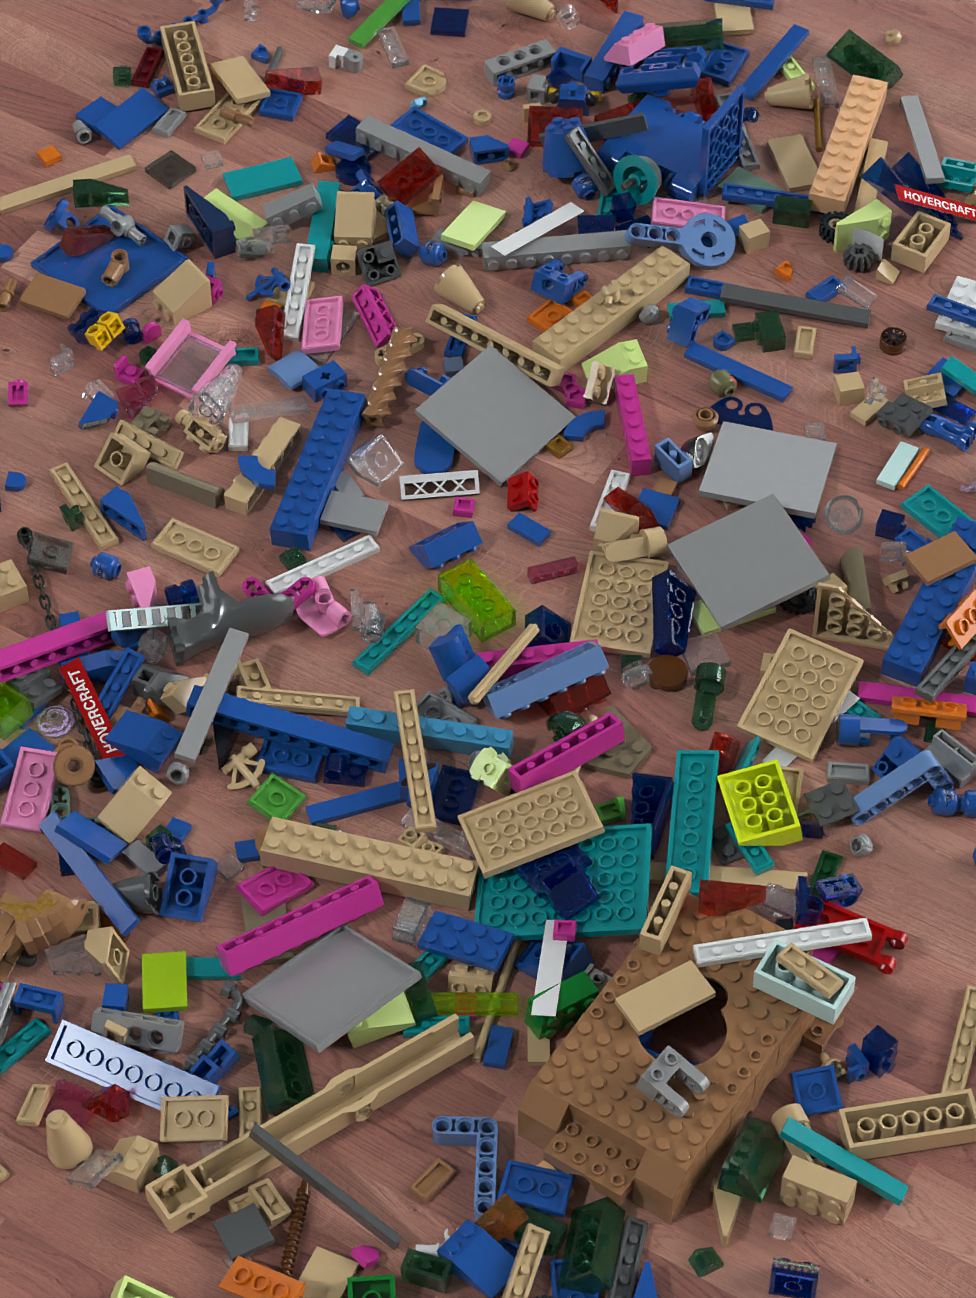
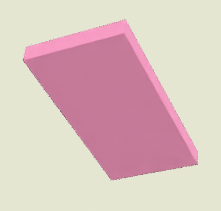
[651,197,726,228]
[301,296,344,354]
[0,746,57,834]

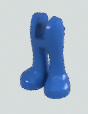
[919,413,976,452]

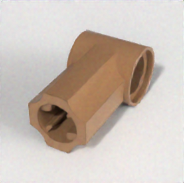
[101,249,130,287]

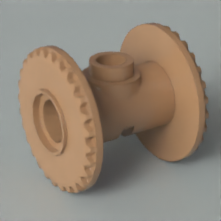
[53,743,95,787]

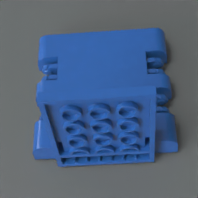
[597,85,745,202]

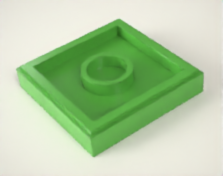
[247,773,306,821]

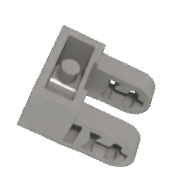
[635,1045,710,1118]

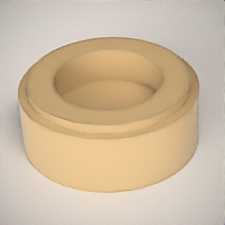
[473,110,491,127]

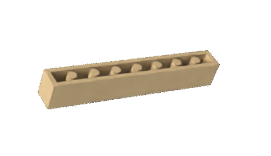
[425,304,566,387]

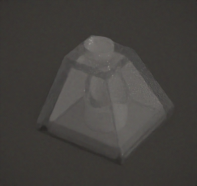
[345,433,404,487]

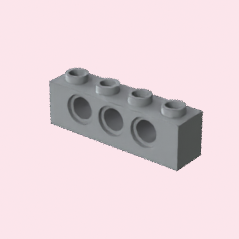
[484,39,556,87]
[91,1007,185,1054]

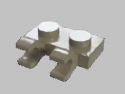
[130,406,171,439]

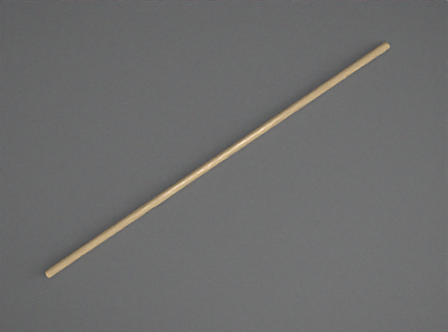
[472,715,597,1063]

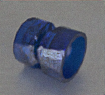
[164,579,200,606]

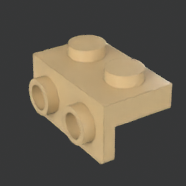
[234,658,272,689]
[447,963,495,1000]

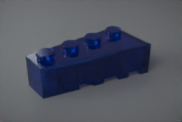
[652,569,696,657]
[630,773,674,859]

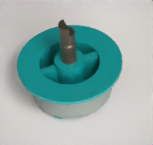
[613,155,662,205]

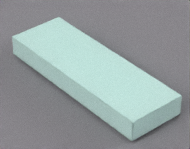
[876,441,919,491]

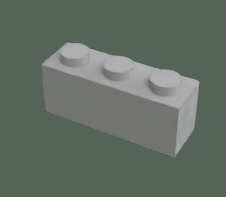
[263,183,323,231]

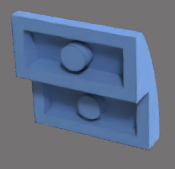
[267,350,319,390]

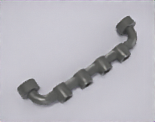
[162,980,243,1072]

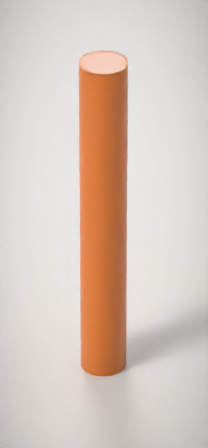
[897,447,930,491]

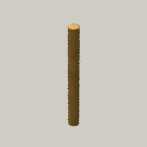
[813,98,823,152]

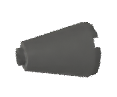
[112,871,162,915]

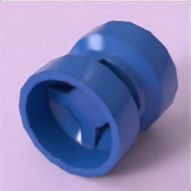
[497,75,515,100]

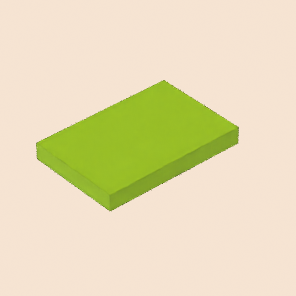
[142,951,188,1013]

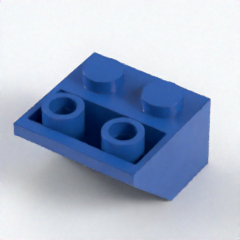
[871,736,921,778]

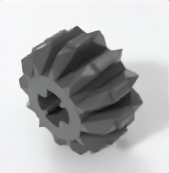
[843,242,874,273]

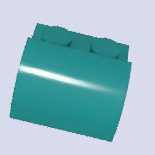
[936,157,976,193]

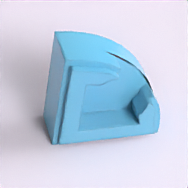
[409,97,428,108]

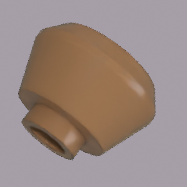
[692,407,719,432]

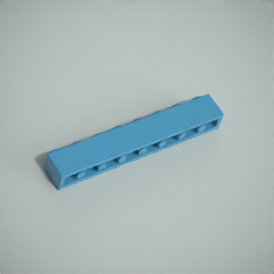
[345,706,514,759]

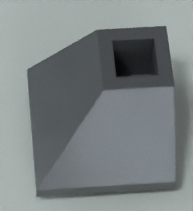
[356,240,401,286]
[132,663,189,708]

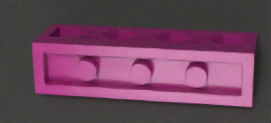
[352,284,397,348]

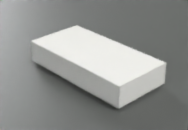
[228,418,249,451]

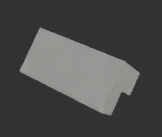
[923,729,976,789]

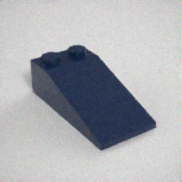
[183,185,237,259]

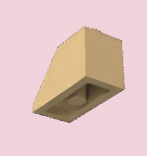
[160,677,207,714]

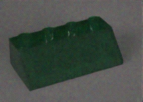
[655,18,724,51]
[826,29,903,89]
[251,1025,314,1116]
[717,1116,787,1203]
[558,1197,626,1294]

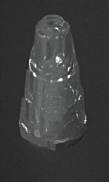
[188,364,243,426]

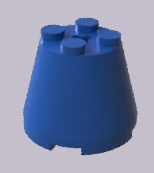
[542,117,590,178]

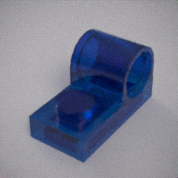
[323,753,368,787]
[815,873,863,907]
[795,876,824,925]

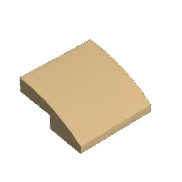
[903,372,947,408]
[227,1178,292,1230]

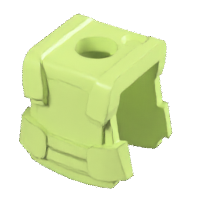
[469,747,513,796]

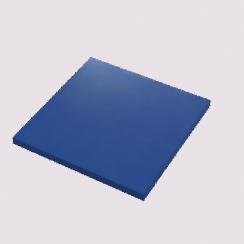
[31,205,188,316]

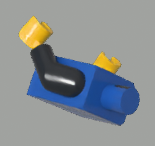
[547,81,602,116]

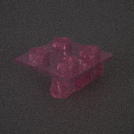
[43,1079,103,1129]

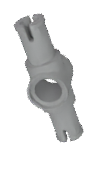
[99,205,147,246]

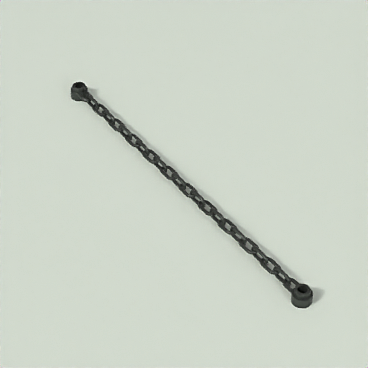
[17,527,106,788]

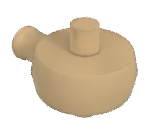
[885,29,902,46]

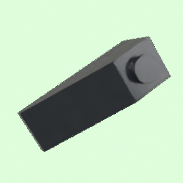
[213,724,239,769]

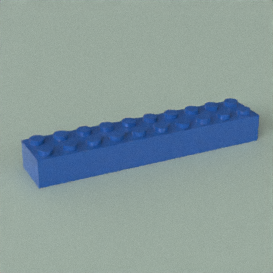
[270,388,366,551]
[881,516,976,687]

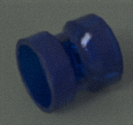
[122,318,143,345]

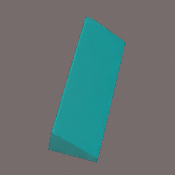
[732,736,760,772]

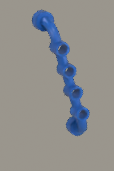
[137,0,223,45]

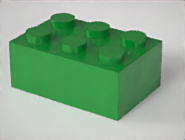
[524,971,599,1040]

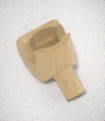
[601,279,620,308]
[819,1052,847,1078]

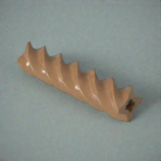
[361,327,418,428]

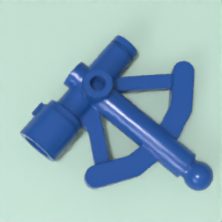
[246,267,290,301]

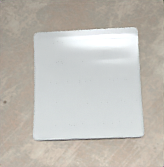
[852,228,884,262]

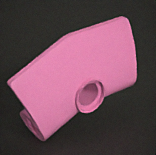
[291,576,351,637]

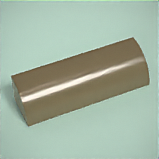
[146,462,225,509]
[840,546,871,614]

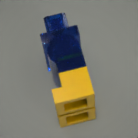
[67,307,125,351]

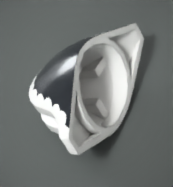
[680,433,714,468]

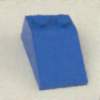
[104,710,183,774]
[159,852,218,923]
[513,940,595,982]
[437,1219,515,1298]

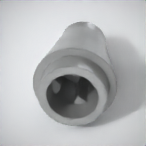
[73,120,92,144]

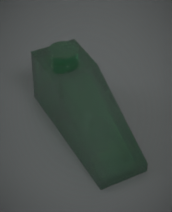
[73,179,130,208]

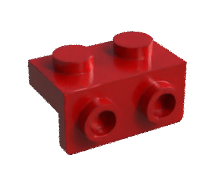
[507,471,539,512]

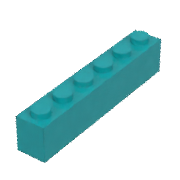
[307,181,343,273]

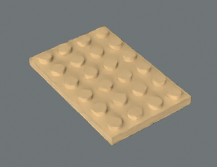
[570,551,669,659]
[736,628,864,763]
[457,770,605,879]

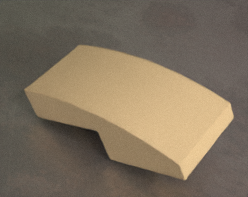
[397,826,445,854]

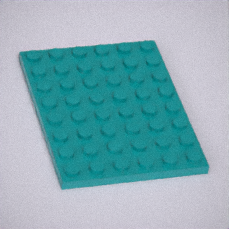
[475,823,652,941]

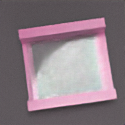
[145,318,237,403]

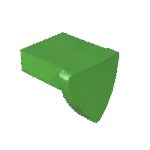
[594,796,626,826]

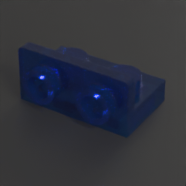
[577,215,615,234]

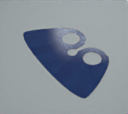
[710,397,773,431]

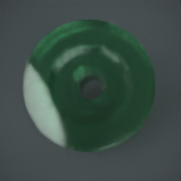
[139,346,157,366]

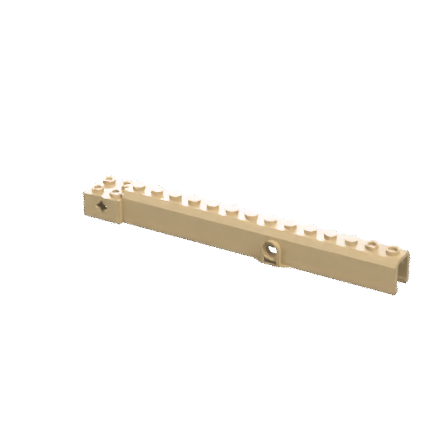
[145,1013,474,1233]

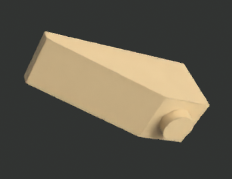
[710,1171,747,1248]

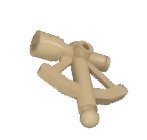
[221,742,265,791]

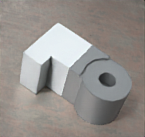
[329,45,363,73]

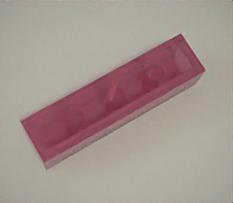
[527,556,579,584]

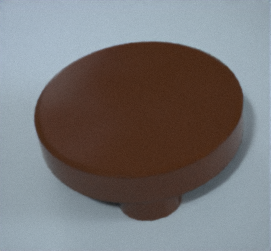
[647,655,688,692]

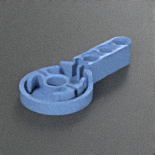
[624,213,736,269]

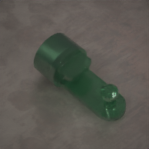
[691,662,727,731]

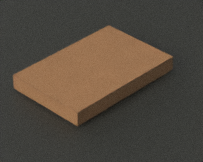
[19,272,86,320]
[904,531,976,586]

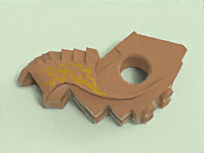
[0,888,87,983]

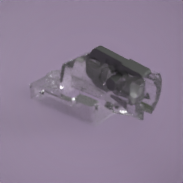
[236,224,291,260]
[350,588,386,644]

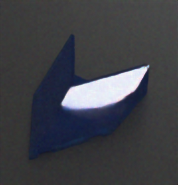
[860,152,963,240]

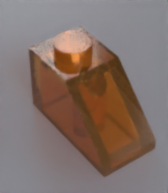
[475,1193,529,1239]

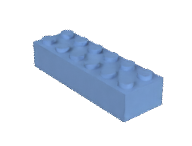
[483,640,610,719]

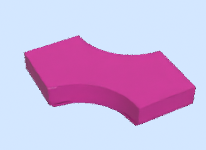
[553,372,588,410]

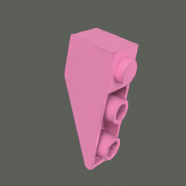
[125,566,157,608]

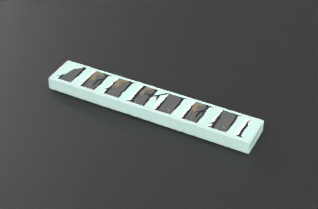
[106,603,202,632]

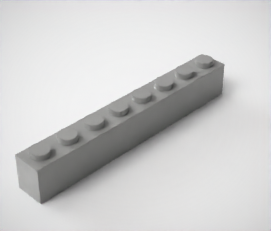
[356,115,491,197]
[481,230,631,271]

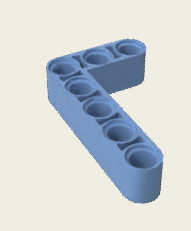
[849,750,954,826]
[432,1116,498,1227]

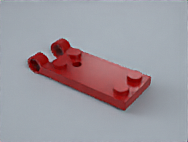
[794,894,908,974]

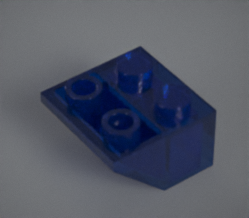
[536,857,600,920]

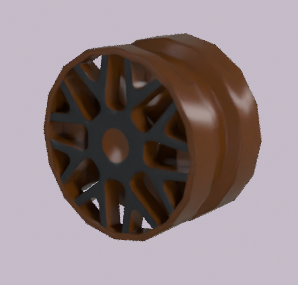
[879,327,907,356]

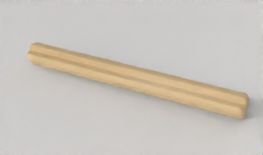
[468,624,539,704]

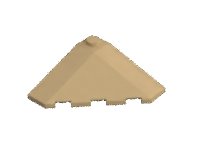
[812,582,895,650]

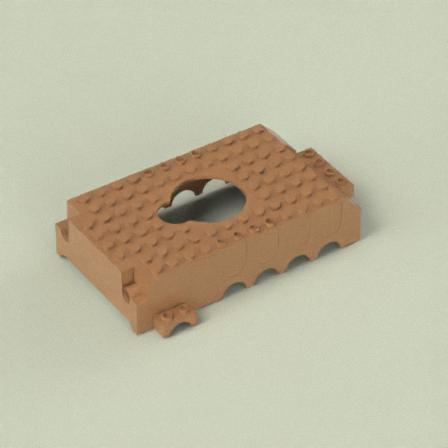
[518,892,845,1224]

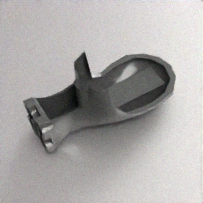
[167,571,295,666]

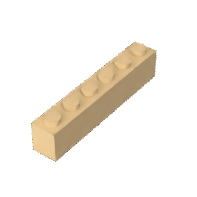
[223,417,301,516]

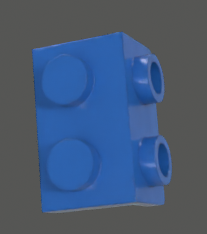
[522,197,553,228]

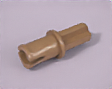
[219,106,254,127]
[0,278,16,312]

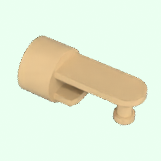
[602,527,668,562]
[771,1103,827,1168]

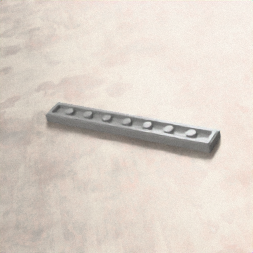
[900,95,945,184]
[174,627,249,764]

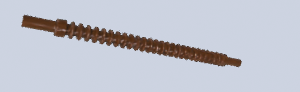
[279,1179,311,1277]

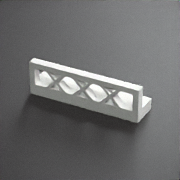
[399,470,480,500]

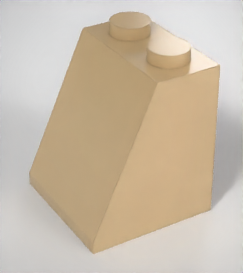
[334,191,377,250]
[152,259,212,326]

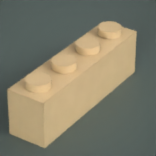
[639,866,692,956]

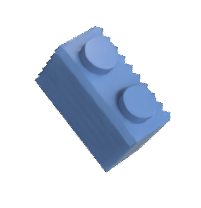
[654,438,693,484]

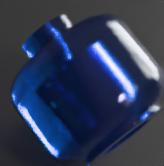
[743,107,759,123]

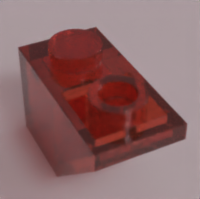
[82,1084,130,1123]

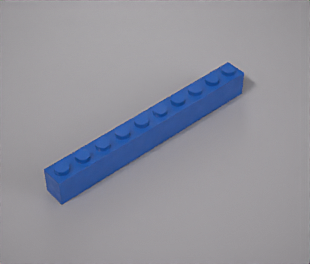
[186,685,394,774]

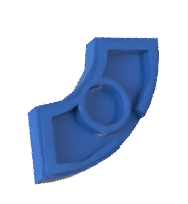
[563,410,606,442]
[238,455,276,490]

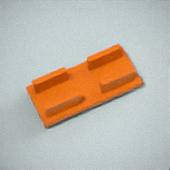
[938,587,976,650]
[891,695,967,730]
[218,1256,306,1298]

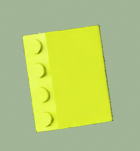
[717,759,803,846]

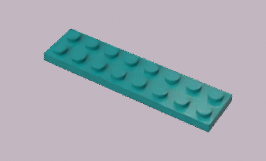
[665,750,720,897]

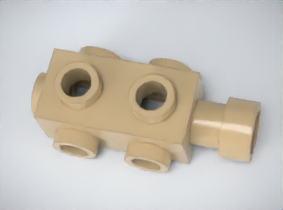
[175,409,227,454]

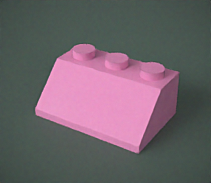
[604,23,665,66]

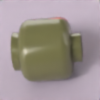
[708,369,737,398]

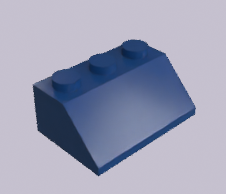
[408,521,483,570]

